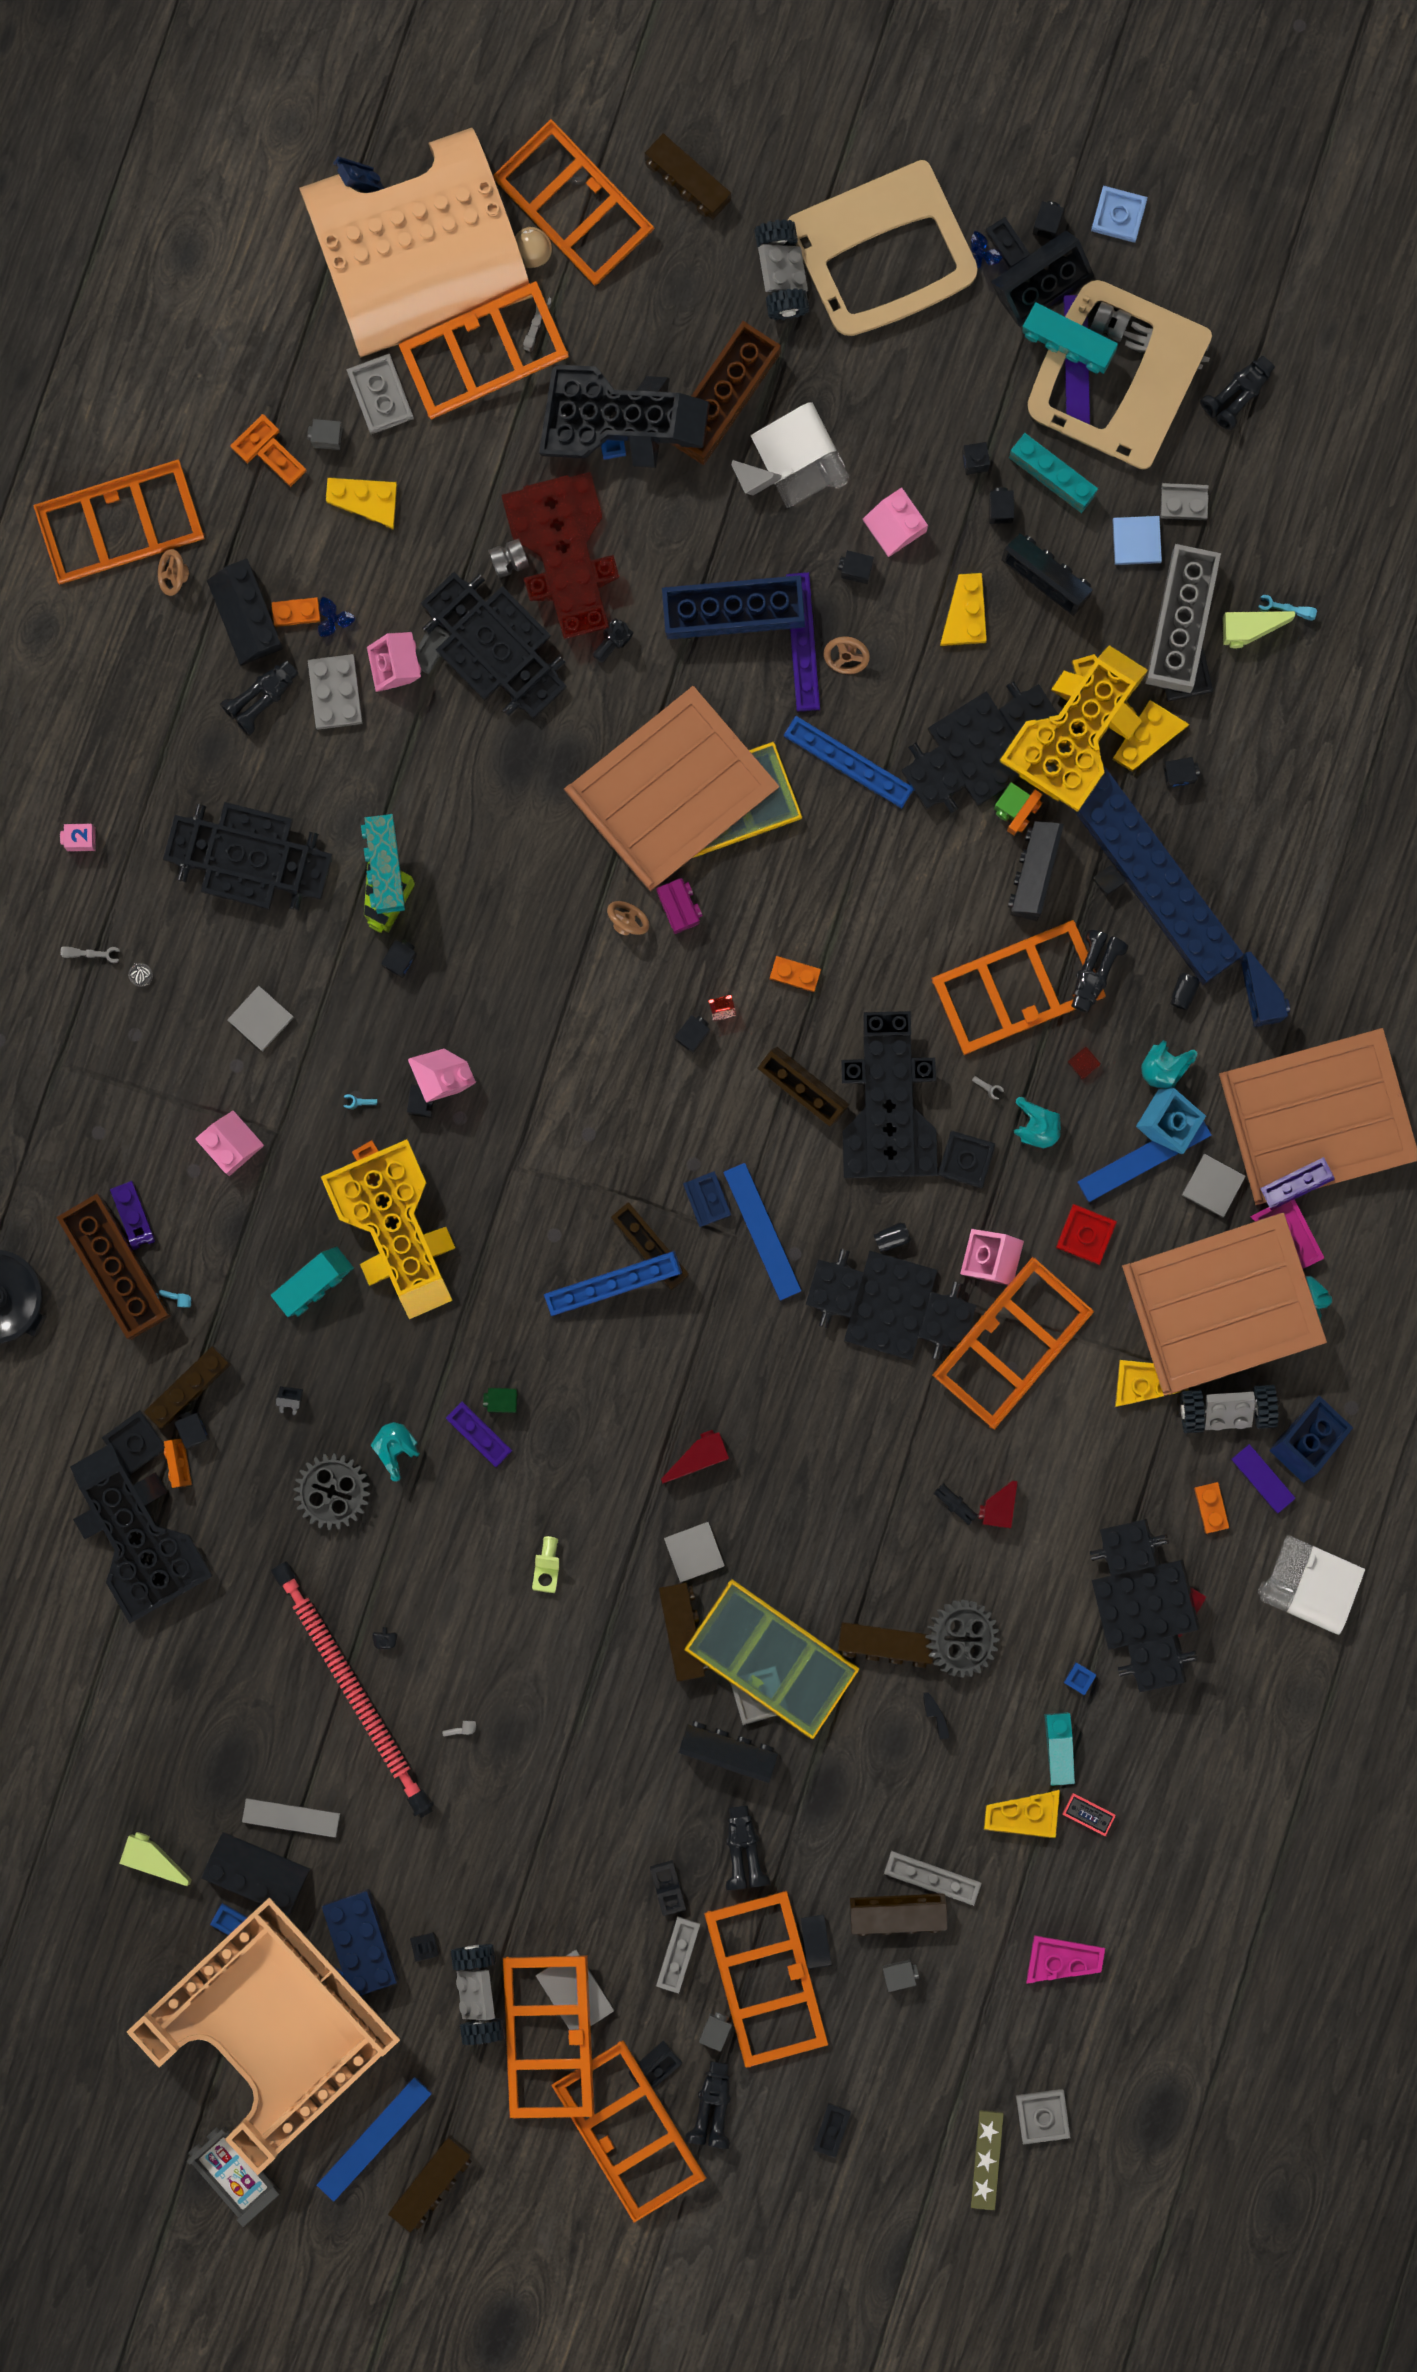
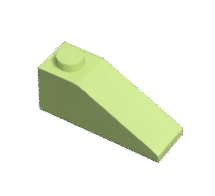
[1223,611,1295,648]
[119,1832,192,1886]

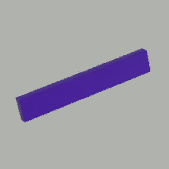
[1063,295,1090,425]
[786,572,820,712]

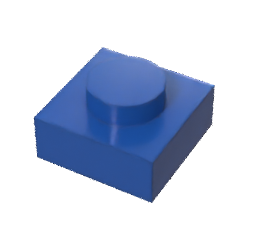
[601,440,626,460]
[1063,1662,1096,1695]

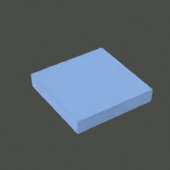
[1091,186,1148,243]
[1112,516,1162,565]

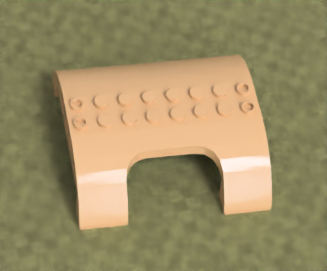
[299,128,533,358]
[127,1897,401,2175]

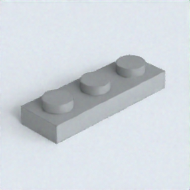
[656,1917,700,1994]

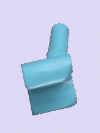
[344,1094,377,1109]
[159,1290,191,1307]

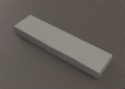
[242,1798,340,1837]
[884,1851,982,1906]

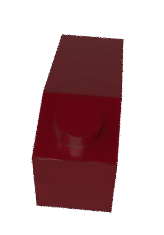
[661,1430,729,1484]

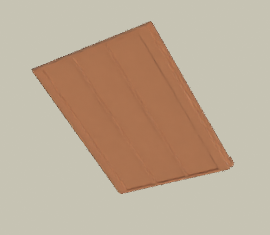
[564,686,780,892]
[1219,1028,1417,1205]
[1122,1212,1327,1396]

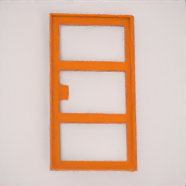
[493,119,655,286]
[398,281,569,420]
[33,459,205,585]
[931,920,1106,1055]
[932,1257,1094,1430]
[704,1891,828,2067]
[503,1956,594,2119]
[551,2040,706,2223]

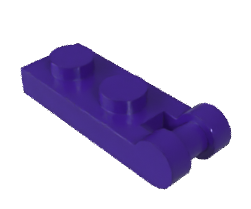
[110,1181,155,1250]

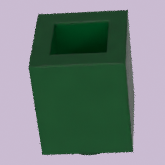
[483,1388,518,1413]

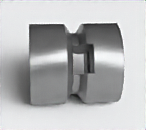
[1090,302,1132,342]
[488,539,529,578]

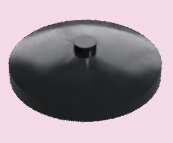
[0,1250,43,1344]

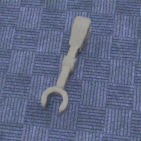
[523,297,551,352]
[61,947,120,963]

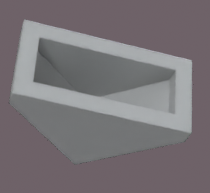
[731,460,782,495]

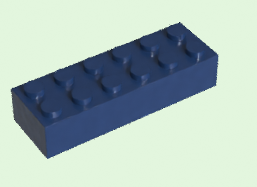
[662,575,805,640]

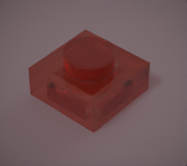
[709,995,736,1021]
[1068,1047,1101,1080]

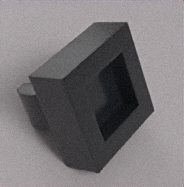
[276,1386,303,1415]
[410,1932,439,1962]

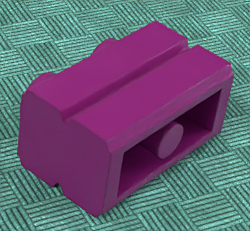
[656,878,702,934]

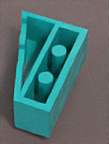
[271,1247,354,1317]

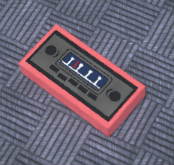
[1062,1793,1116,1836]

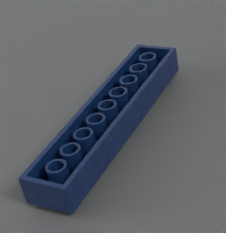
[1073,768,1244,985]

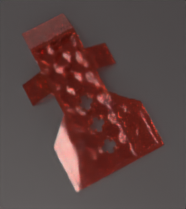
[501,472,619,639]

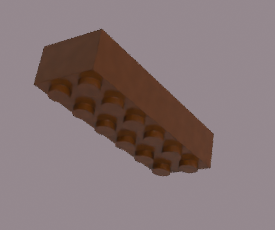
[670,321,781,465]
[56,1193,171,1340]

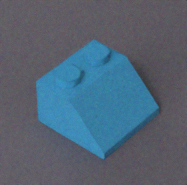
[1136,1088,1206,1154]

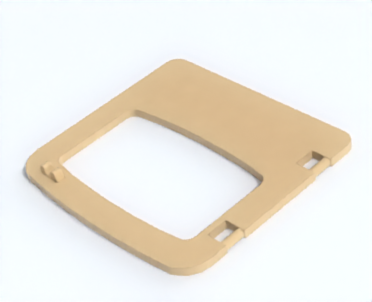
[788,160,977,336]
[1028,280,1212,470]

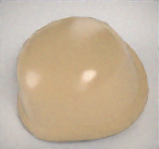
[515,227,552,268]

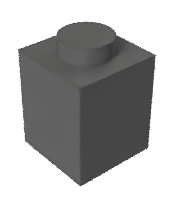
[307,419,343,450]
[882,1959,919,1992]
[699,2012,732,2052]

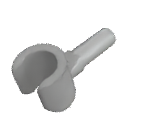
[972,1076,1004,1099]
[443,1721,476,1737]

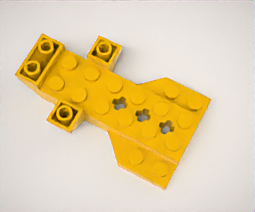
[1000,645,1148,812]
[321,1139,455,1319]

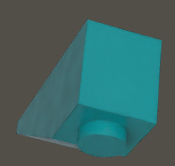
[1044,1712,1075,1786]

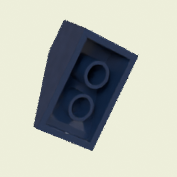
[1240,952,1290,1027]
[1269,1396,1353,1483]

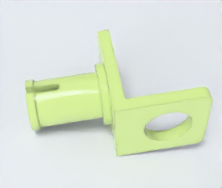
[532,1536,559,1593]

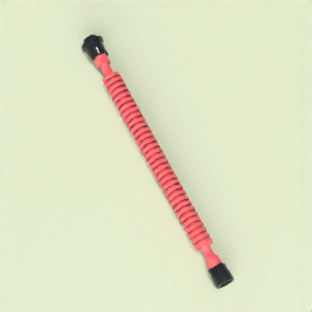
[271,1561,434,1818]

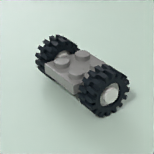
[754,219,809,320]
[1180,1385,1278,1433]
[451,1944,505,2045]

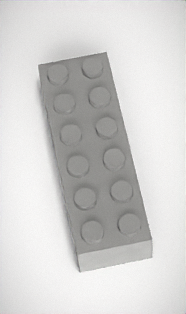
[1145,544,1221,693]

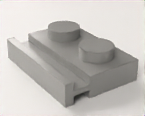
[1160,483,1209,520]

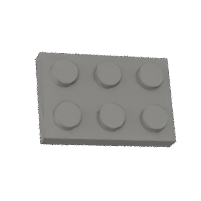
[308,654,363,730]

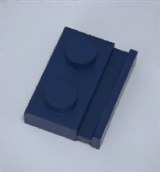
[333,156,385,193]
[683,1171,731,1227]

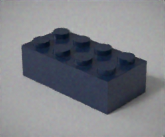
[322,1889,399,1995]

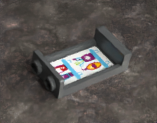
[186,2126,281,2227]

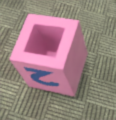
[60,824,96,851]

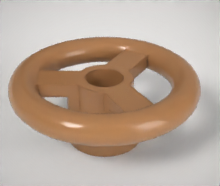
[158,549,189,596]
[824,637,870,674]
[607,901,650,935]

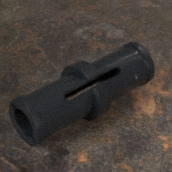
[933,1483,978,1525]

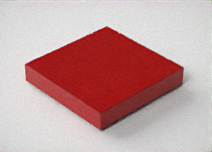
[1056,1204,1117,1265]

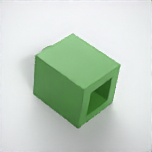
[994,782,1030,821]

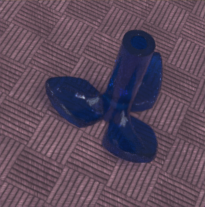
[971,231,1002,269]
[318,597,355,637]

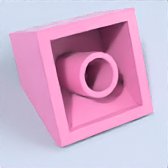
[862,488,928,557]
[367,632,421,692]
[408,1049,476,1102]
[195,1111,264,1176]
[960,1229,1024,1286]

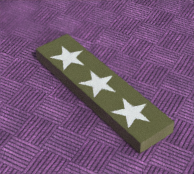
[970,2110,1004,2210]

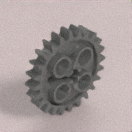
[293,1453,371,1530]
[925,1600,1000,1678]

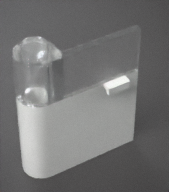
[750,402,850,509]
[1257,1535,1365,1635]

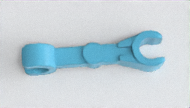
[1258,595,1317,620]

